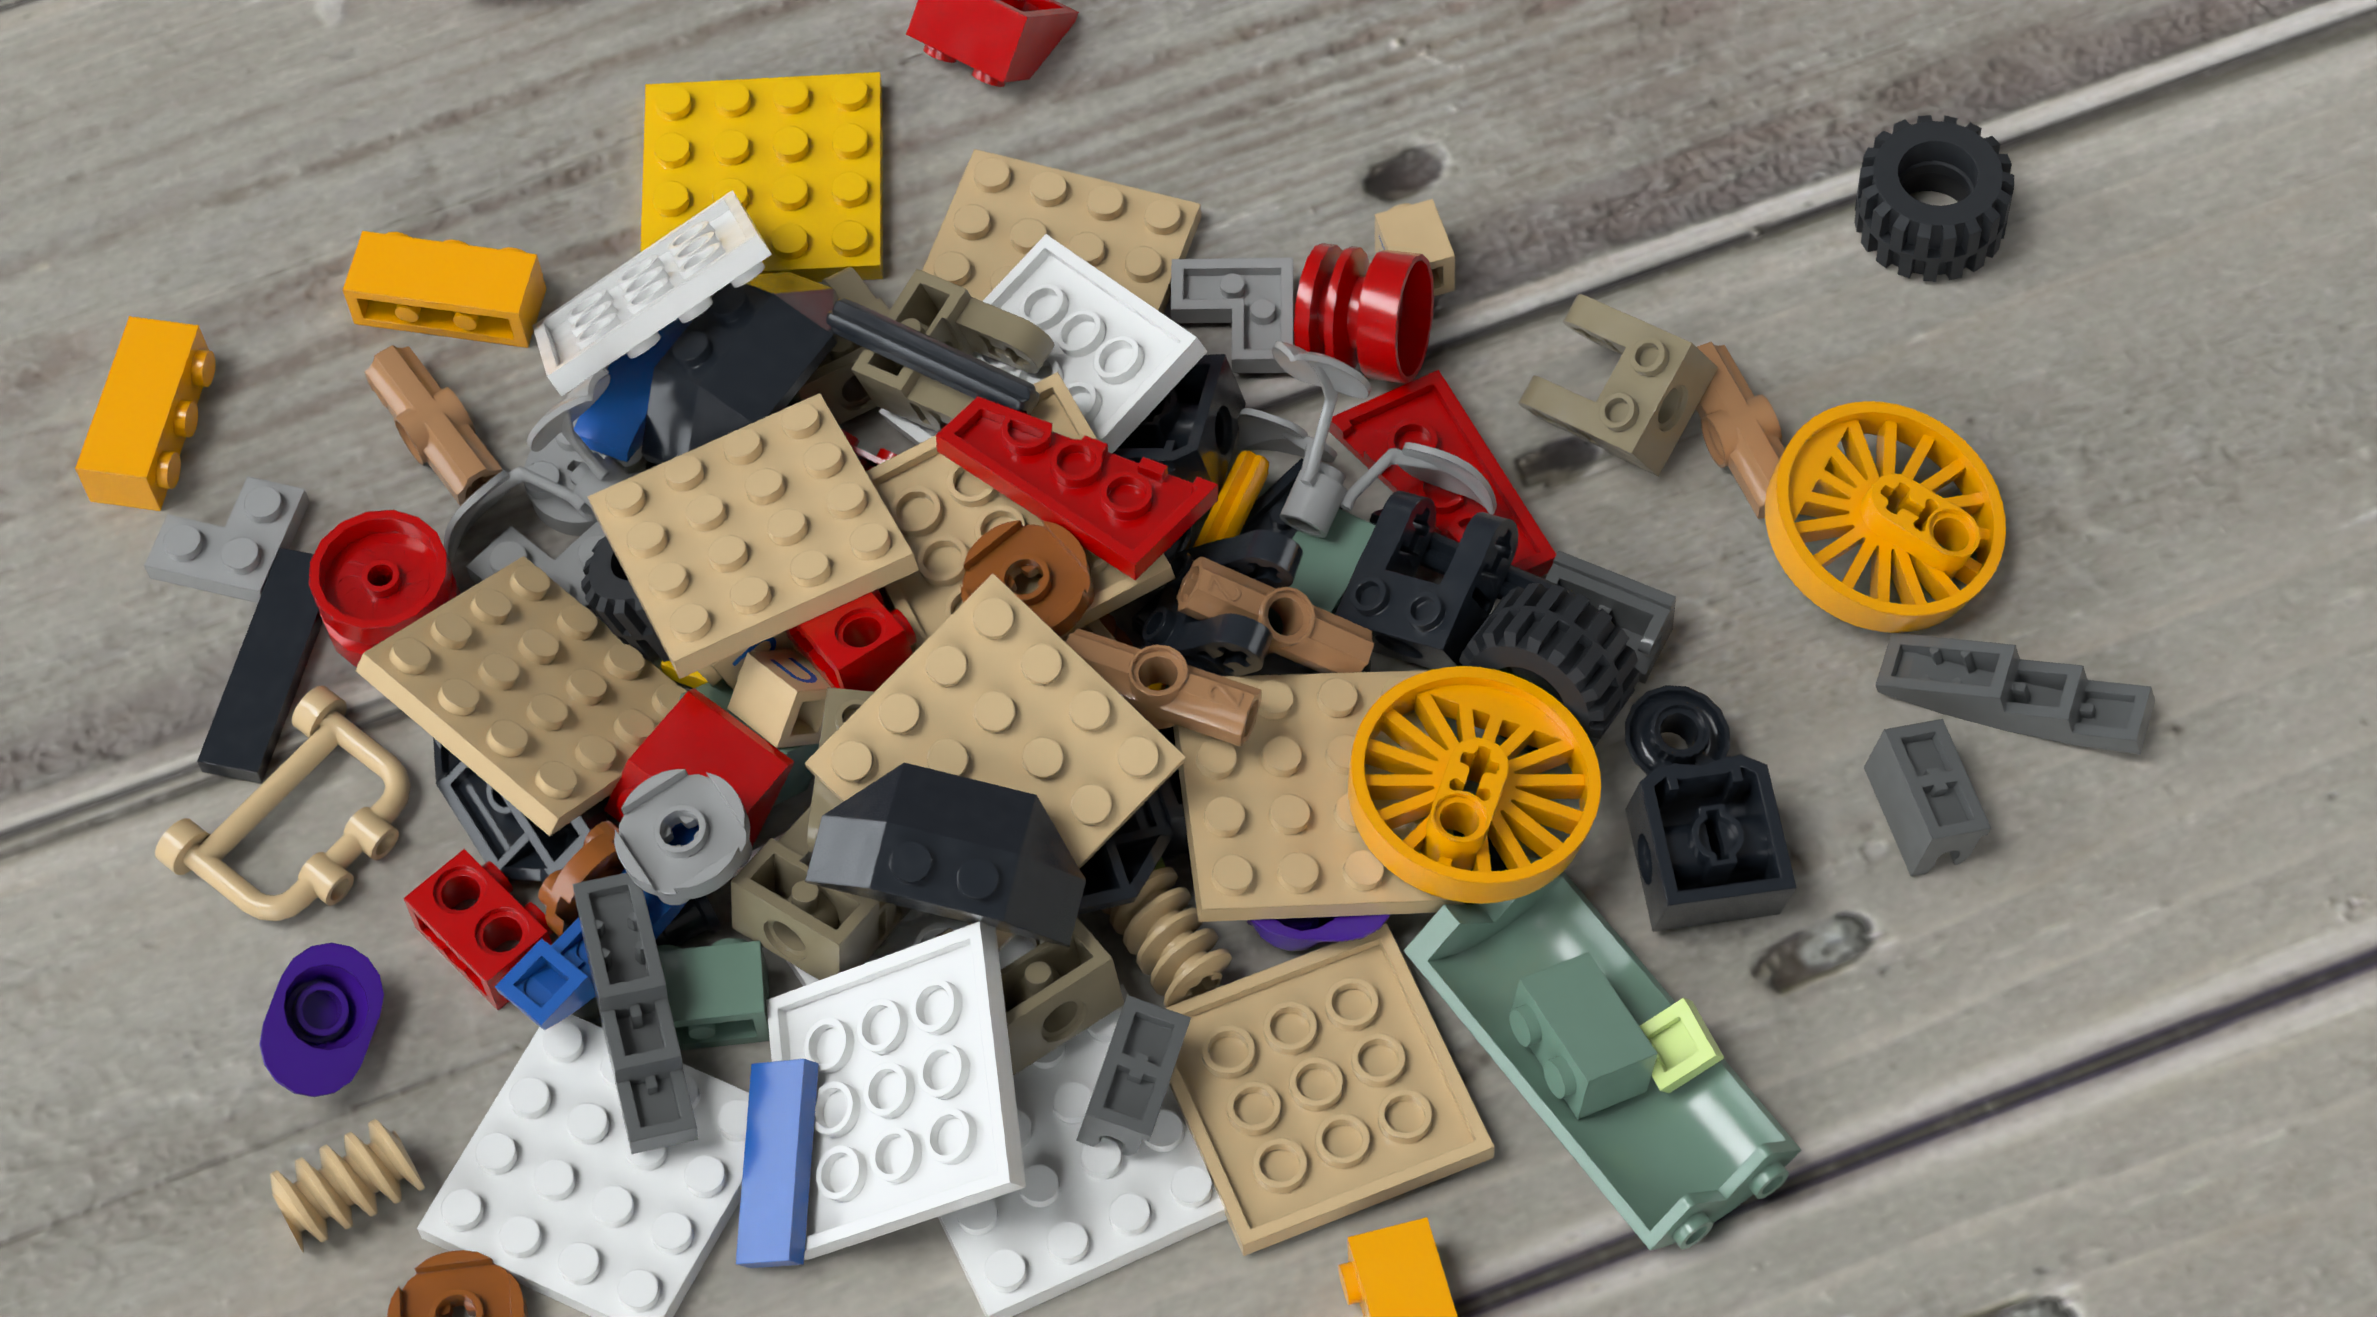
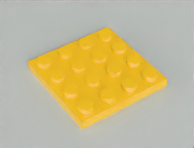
[640,72,883,282]

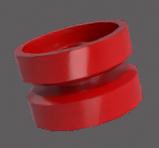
[309,510,461,667]

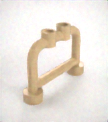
[155,685,411,921]

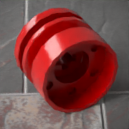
[1294,243,1434,384]

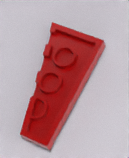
[1329,369,1556,577]
[936,396,1218,581]

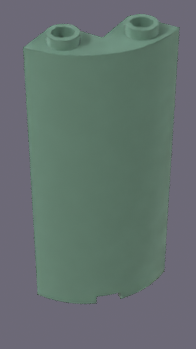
[1404,858,1801,1250]

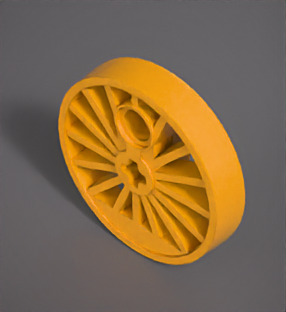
[1765,401,2006,633]
[1348,666,1601,904]

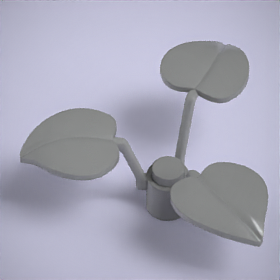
[1237,341,1497,538]
[444,364,630,564]

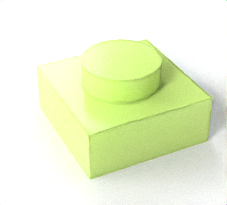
[1639,998,1724,1093]

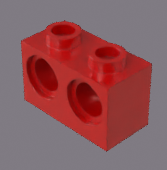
[786,589,917,692]
[403,849,554,1011]

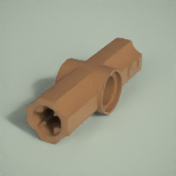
[1696,341,1784,519]
[364,345,503,506]
[1176,557,1375,673]
[1066,628,1262,747]

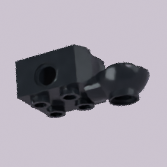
[1113,354,1246,589]
[1625,685,1797,932]

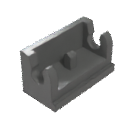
[1545,551,1676,684]
[1864,719,1991,877]
[1076,995,1191,1156]

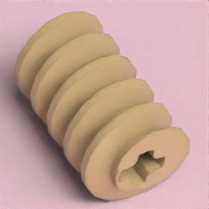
[1102,867,1232,1007]
[270,1119,425,1253]

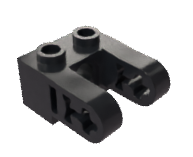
[1335,490,1518,669]
[1141,530,1303,677]

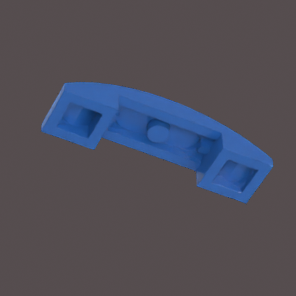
[574,318,694,462]
[495,823,699,1031]

